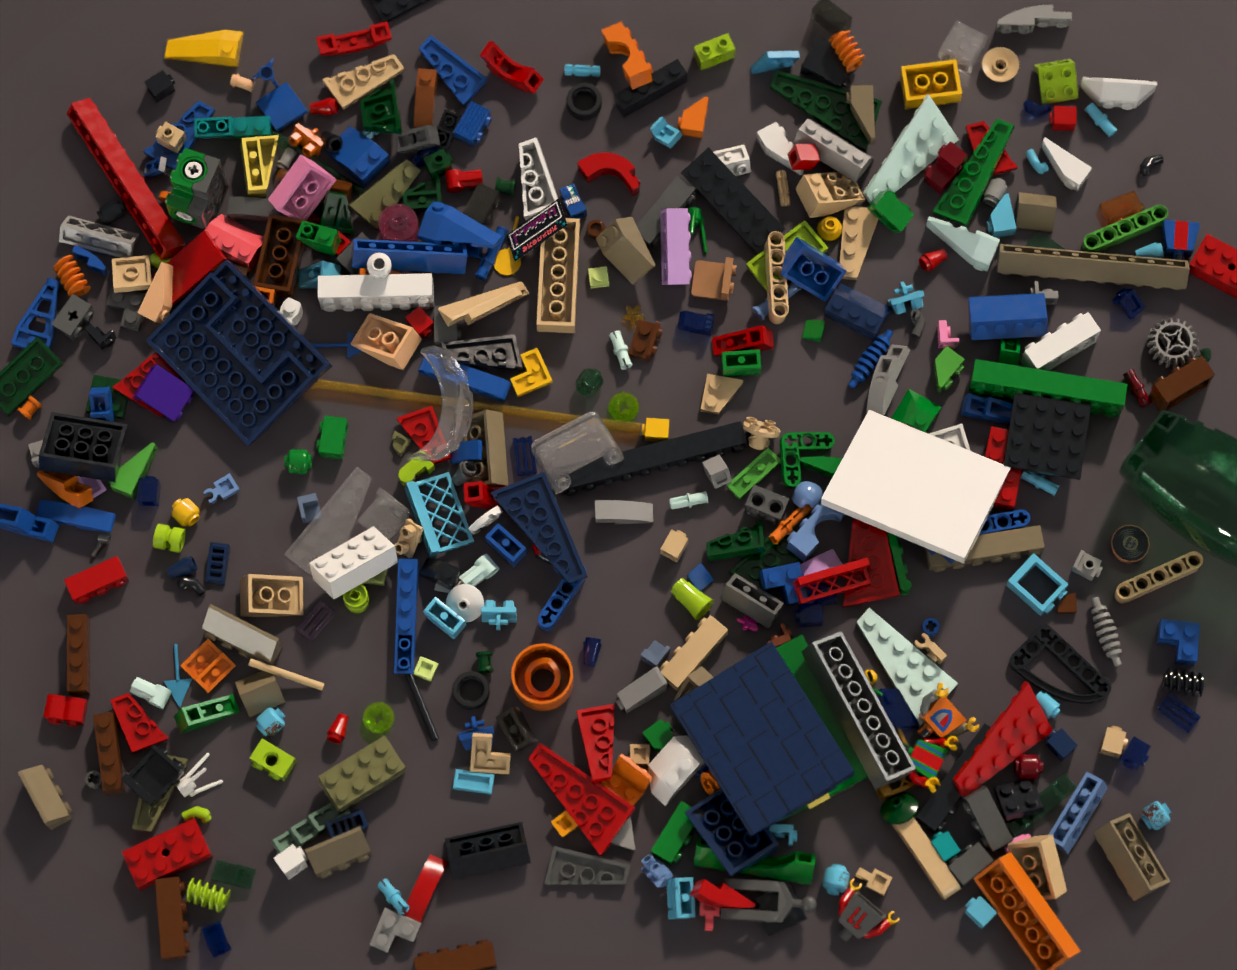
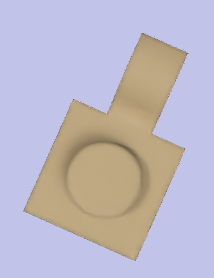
[914,633,947,665]
[855,868,892,896]

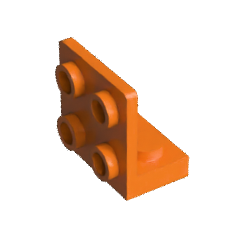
[600,754,652,806]

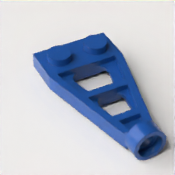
[11,278,61,349]

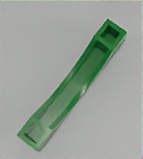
[693,835,816,885]

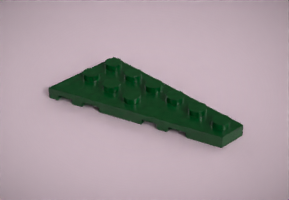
[770,70,882,153]

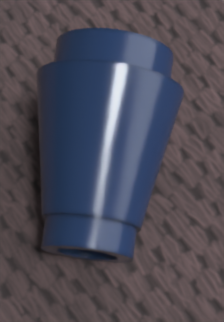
[167,556,198,578]

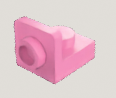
[937,320,959,349]

